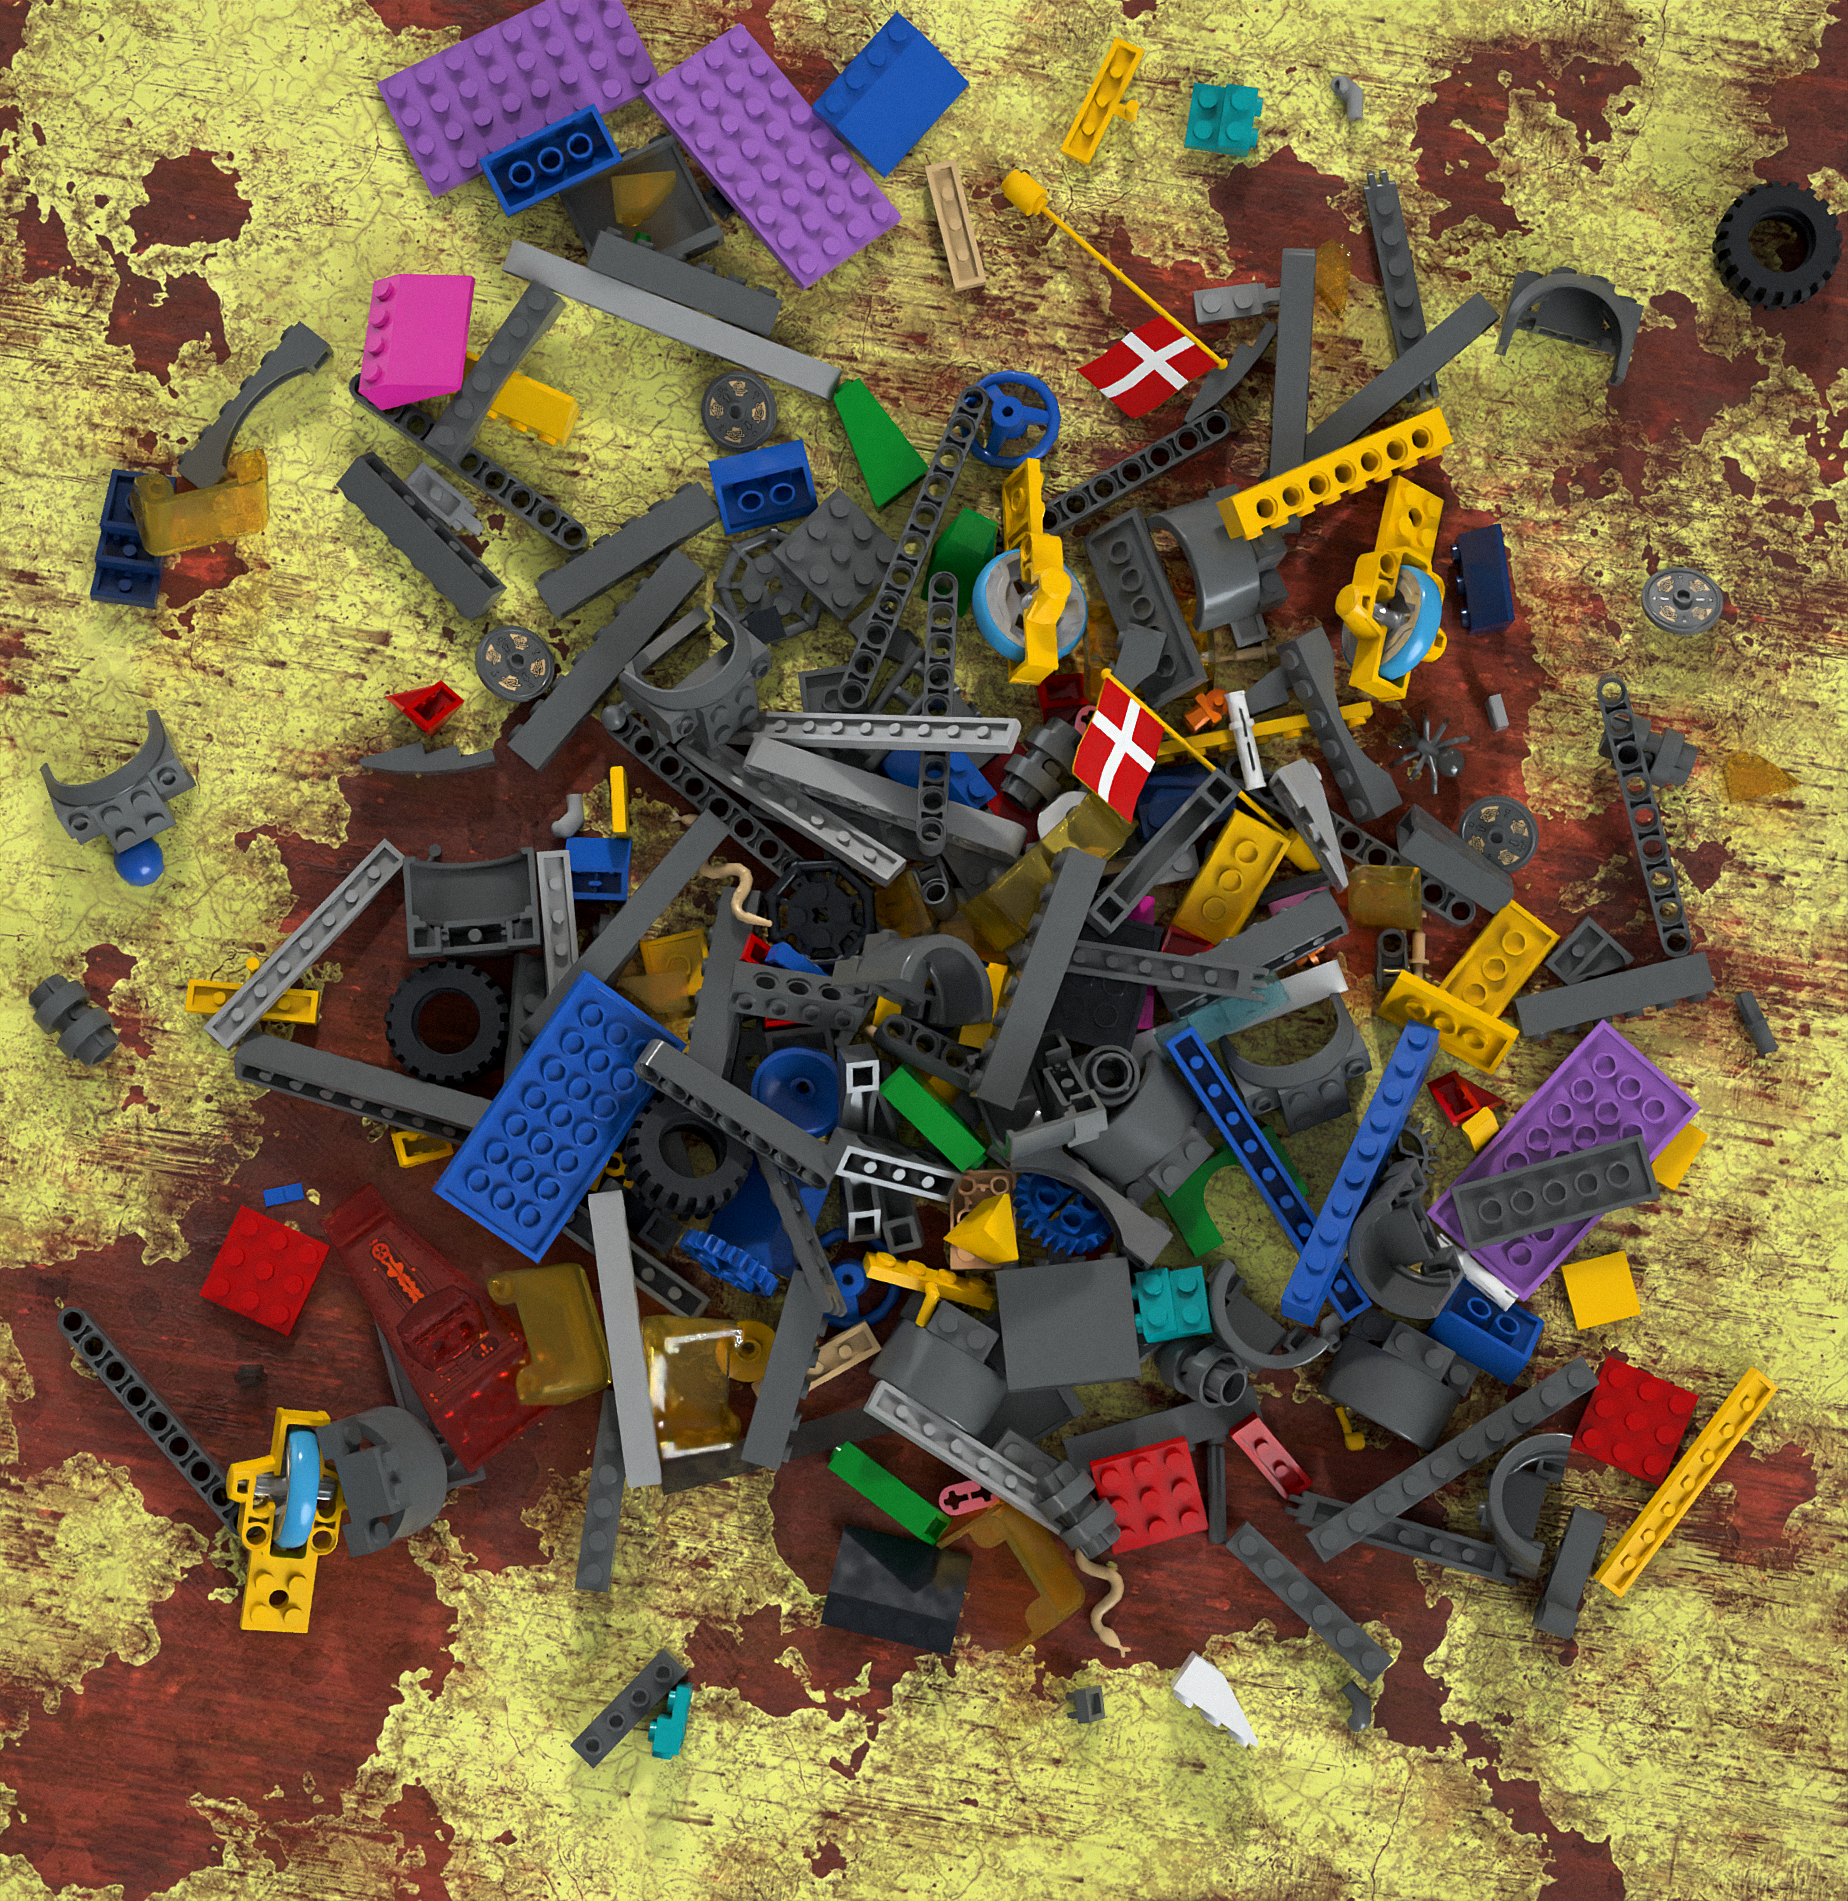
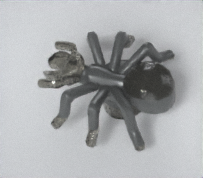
[1388,710,1471,795]

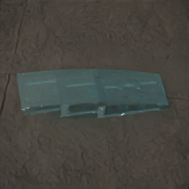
[1154,972,1291,1064]

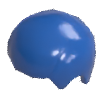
[114,837,164,887]

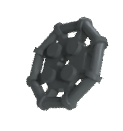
[713,526,824,646]

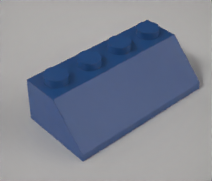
[479,103,623,218]

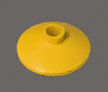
[716,1319,776,1382]

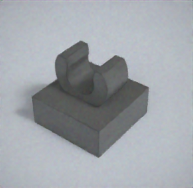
[1065,1685,1105,1724]

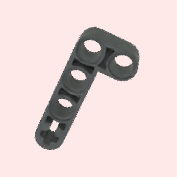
[1532,1504,1607,1640]

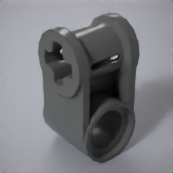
[910,854,959,920]
[1374,928,1410,991]

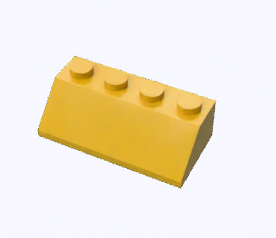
[447,350,580,447]

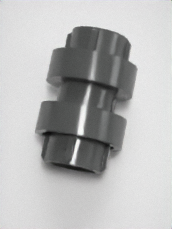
[1597,714,1698,788]
[1000,717,1083,813]
[29,974,119,1067]
[1077,1045,1140,1110]
[1154,1335,1248,1408]
[1033,1460,1121,1559]

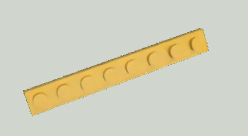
[1155,701,1373,765]
[1593,1367,1778,1599]

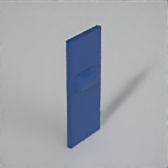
[263,1183,305,1207]

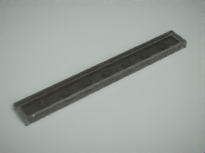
[660,1405,895,1496]

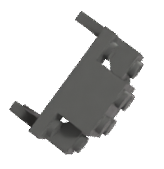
[1494,267,1644,387]
[618,602,772,751]
[40,709,197,854]
[1217,993,1372,1135]

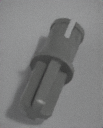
[1735,991,1779,1056]

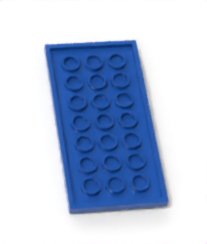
[432,970,687,1263]

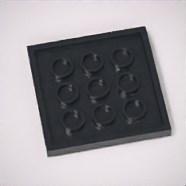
[1014,894,1164,1053]

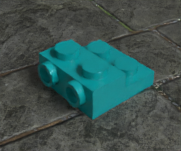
[1184,82,1263,157]
[1130,1266,1213,1343]
[647,1681,694,1760]

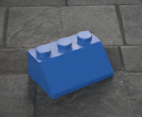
[708,439,819,535]
[879,750,997,840]
[1425,1277,1545,1386]

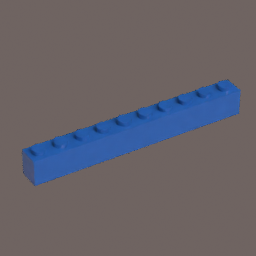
[1281,1019,1440,1327]
[1161,1025,1373,1322]

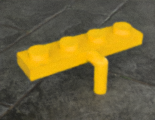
[1060,37,1145,167]
[185,957,320,1026]
[862,1251,994,1328]

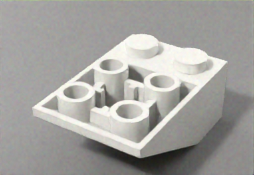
[1170,1651,1259,1747]

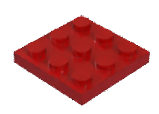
[199,1205,332,1336]
[1570,1356,1699,1487]
[1089,1435,1209,1555]

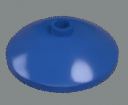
[751,1046,838,1139]

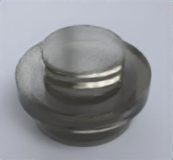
[234,1364,268,1389]

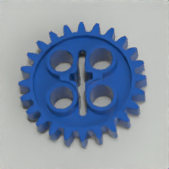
[1012,1173,1112,1256]
[678,1228,779,1299]

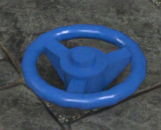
[959,370,1061,470]
[818,1227,901,1330]

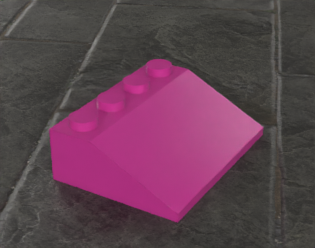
[358,274,475,411]

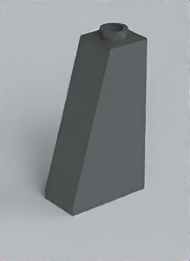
[1395,803,1514,915]

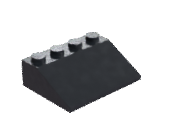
[820,1524,973,1656]

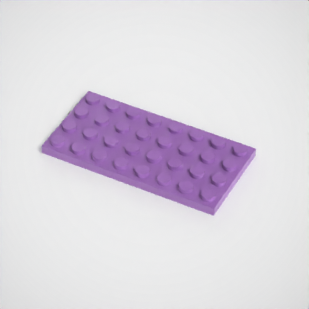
[376,0,660,198]
[640,23,902,291]
[1426,1019,1701,1302]

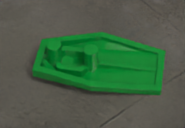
[920,507,999,618]

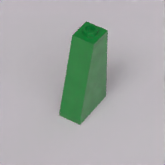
[833,378,929,513]
[879,1062,990,1173]
[827,1441,953,1546]

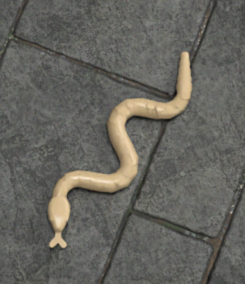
[670,811,772,927]
[1075,1548,1131,1658]

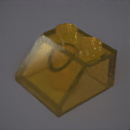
[1347,864,1423,930]
[875,870,934,938]

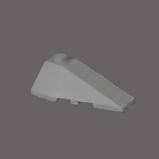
[1267,758,1349,894]

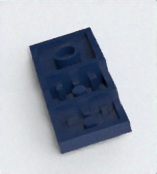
[90,469,177,609]

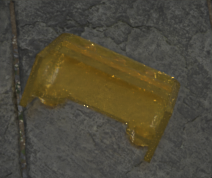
[937,1500,1085,1657]

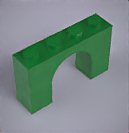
[1155,1123,1310,1259]

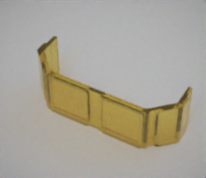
[957,790,1139,953]

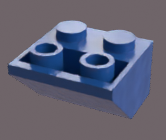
[565,837,633,904]

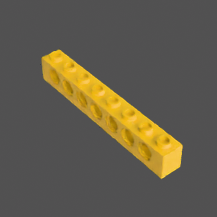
[1216,406,1453,541]

